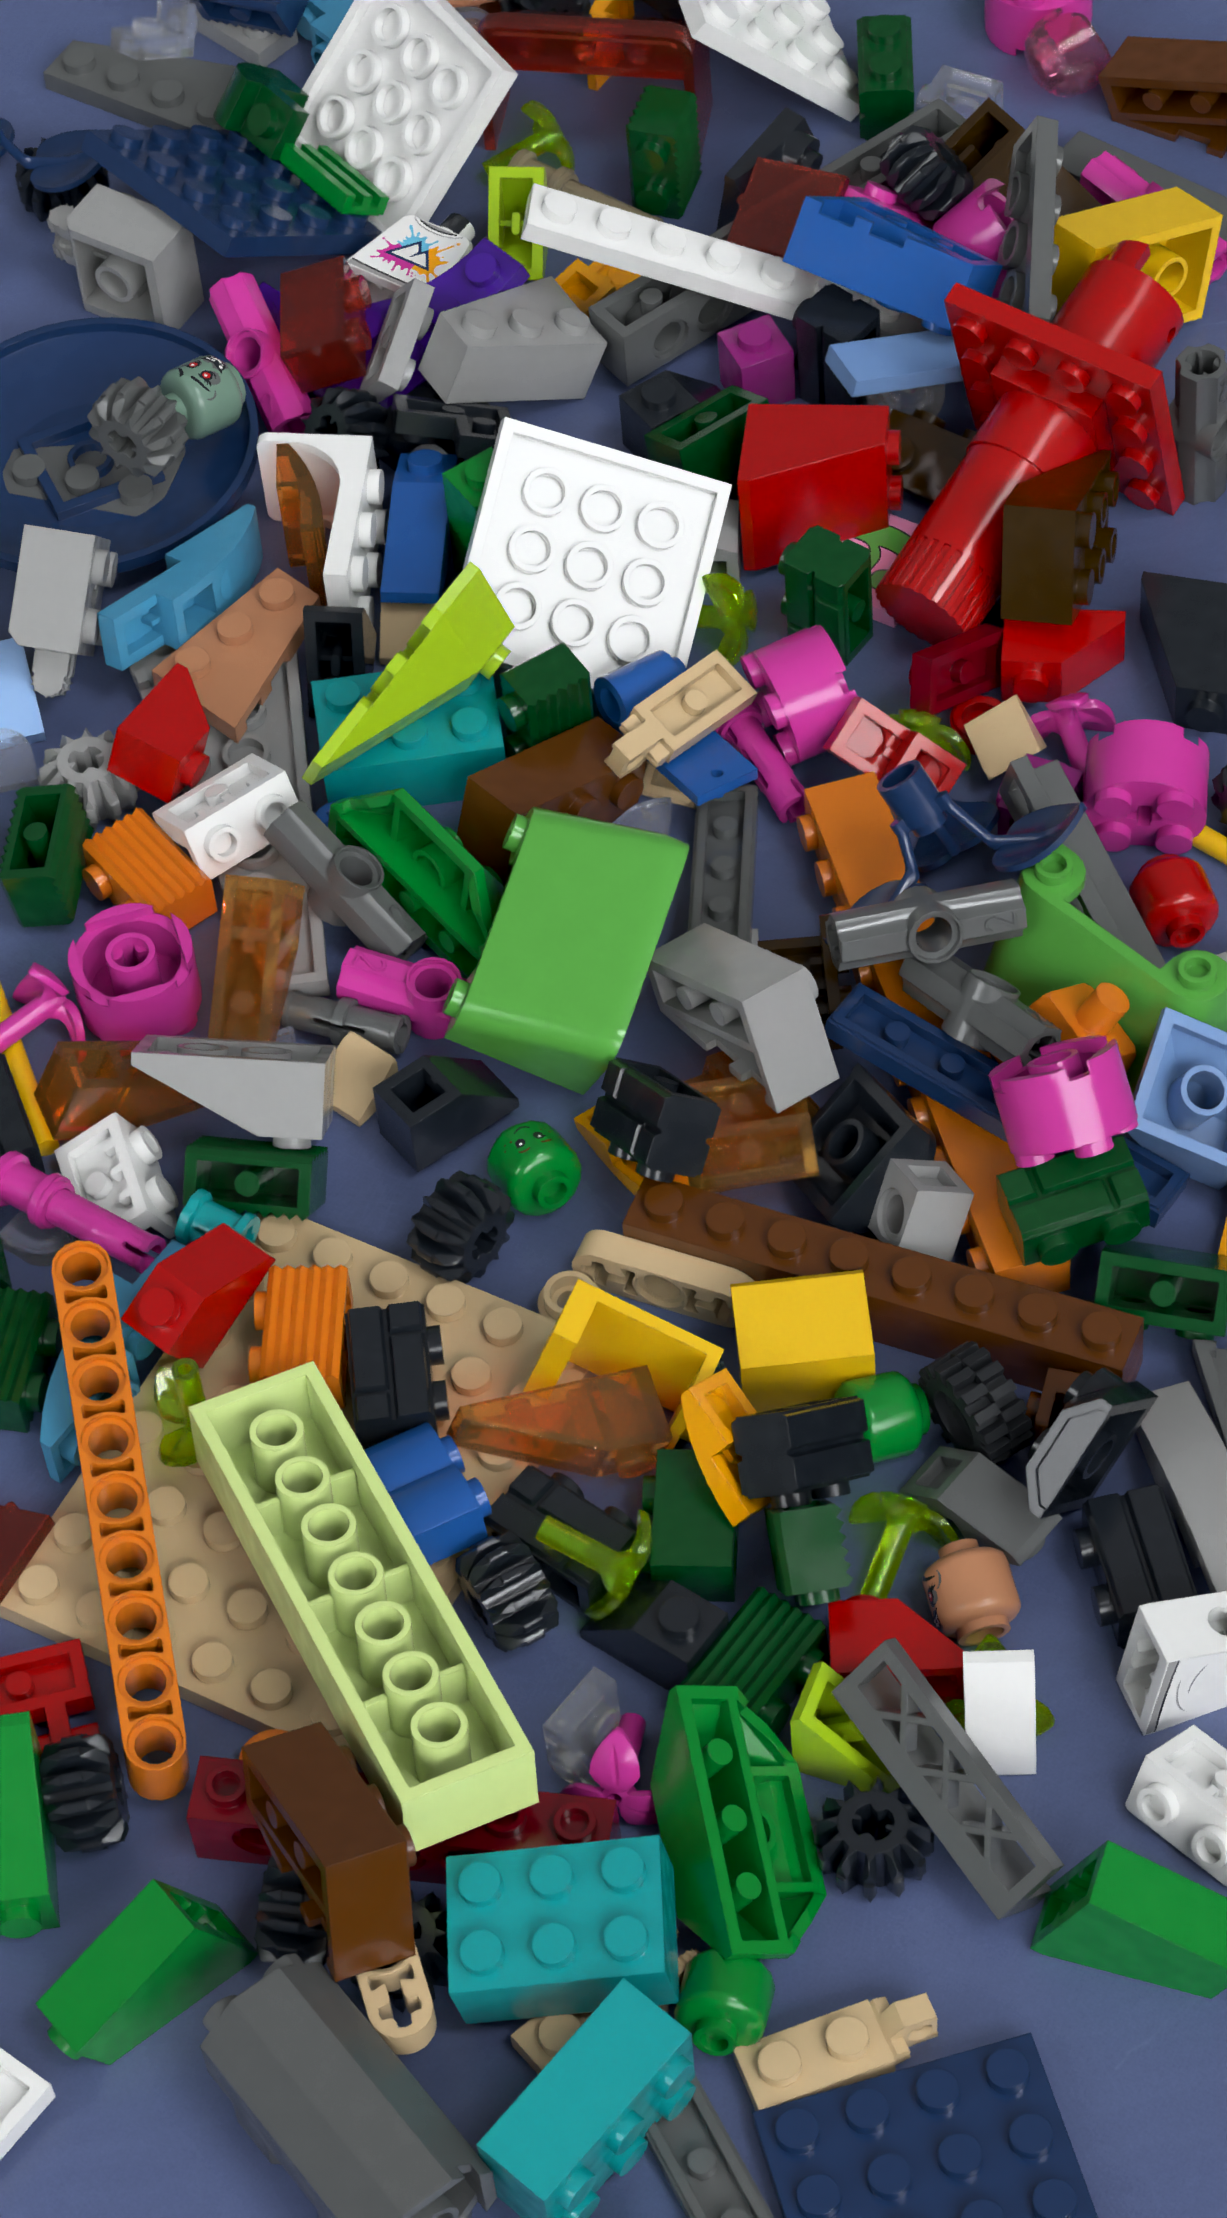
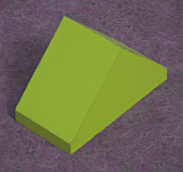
[488,166,548,280]
[790,1661,900,1793]

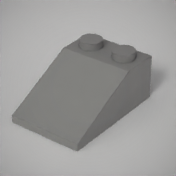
[131,1034,336,1149]

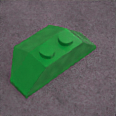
[328,788,505,979]
[650,1685,827,1960]

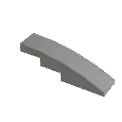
[1136,1381,1227,1593]

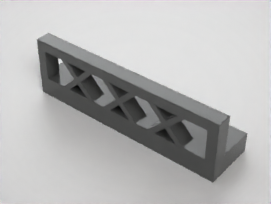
[999,755,1166,969]
[831,1638,1064,1920]

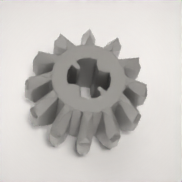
[38,727,141,831]

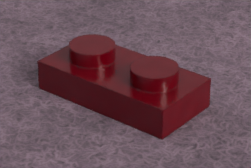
[909,623,1004,717]

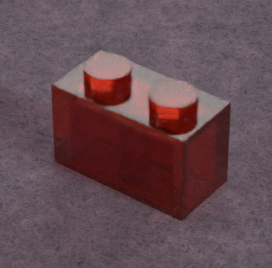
[280,255,372,394]

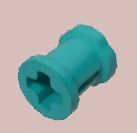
[174,1188,260,1245]

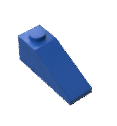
[380,449,459,604]

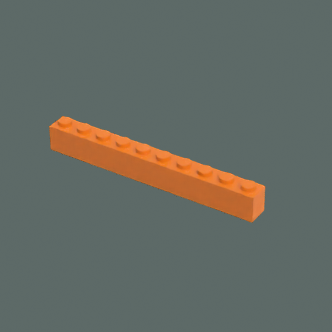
[797,771,1070,1293]

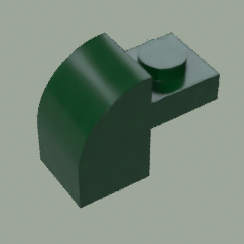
[213,62,309,161]

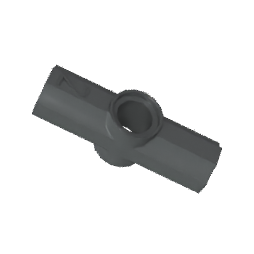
[1169,343,1227,505]
[264,800,428,960]
[825,878,1027,971]
[898,955,1062,1067]

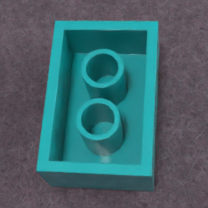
[311,671,506,806]
[446,1835,679,2024]
[476,1978,696,2218]

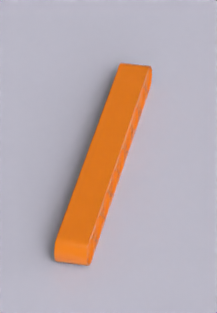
[51,1241,190,1801]

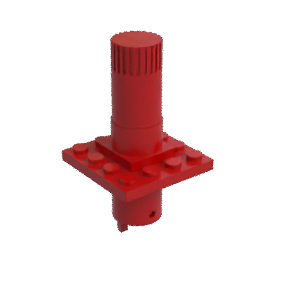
[875,240,1185,645]

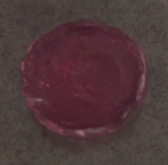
[1024,8,1112,98]

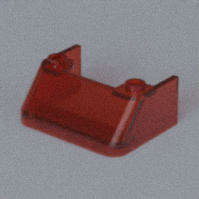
[477,10,713,162]

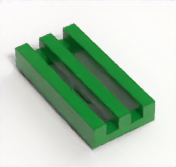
[279,143,389,216]

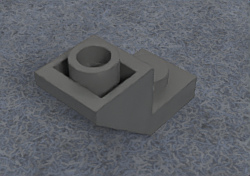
[898,1445,1062,1566]

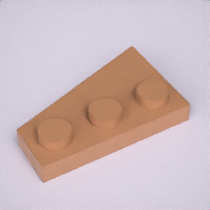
[151,567,321,744]

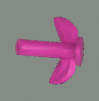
[1030,692,1116,791]
[0,962,86,1058]
[560,1713,658,1825]

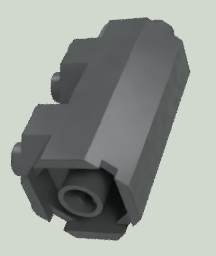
[200,1953,497,2218]

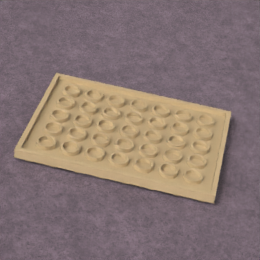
[0,1212,596,1760]

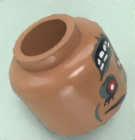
[922,1538,1021,1646]

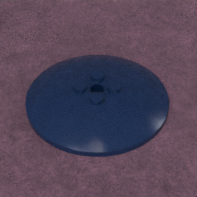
[0,317,260,573]

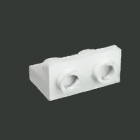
[152,753,298,879]
[54,1112,179,1241]
[1126,1725,1227,1887]

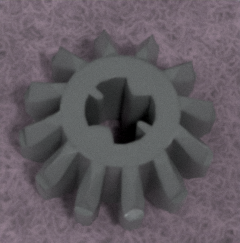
[87,376,189,478]

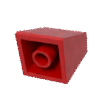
[737,404,903,571]

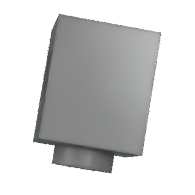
[868,1158,974,1262]

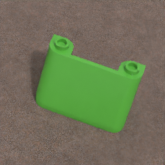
[442,806,689,1095]
[983,844,1227,1096]

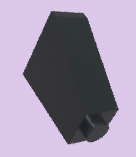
[1140,571,1227,734]

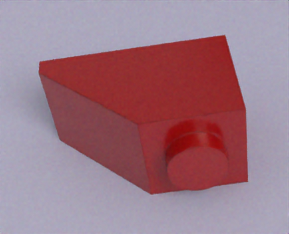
[1001,609,1126,703]
[107,663,210,803]
[121,1223,276,1369]
[828,1595,965,1703]

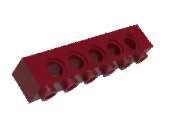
[186,1755,621,1885]

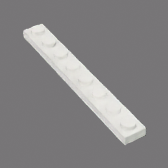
[521,183,928,337]

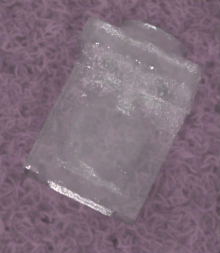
[110,0,198,61]
[915,65,1003,119]
[542,1666,621,1787]

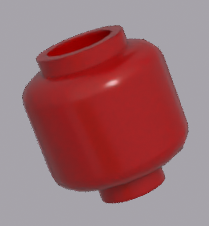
[1129,854,1219,948]

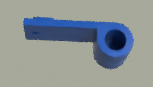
[593,650,758,806]

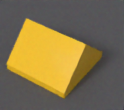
[730,1270,875,1413]

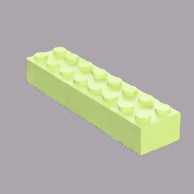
[188,1361,539,1852]

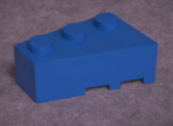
[782,196,1003,336]

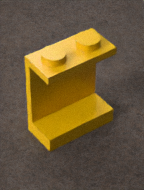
[523,1279,724,1455]

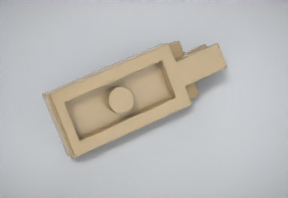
[604,650,758,779]
[733,1993,938,2111]

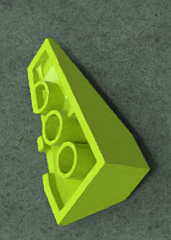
[301,561,515,785]

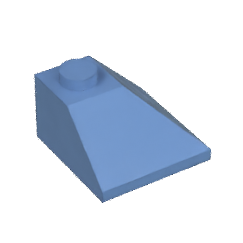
[1127,1007,1227,1190]

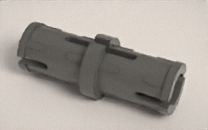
[281,990,411,1055]

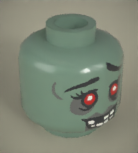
[160,355,246,440]

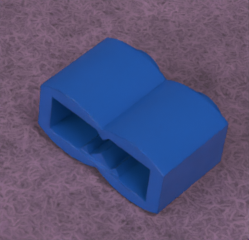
[364,1422,492,1565]

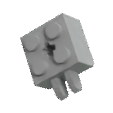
[47,184,204,329]
[8,524,118,698]

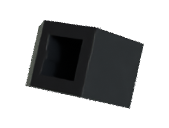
[373,1055,519,1173]

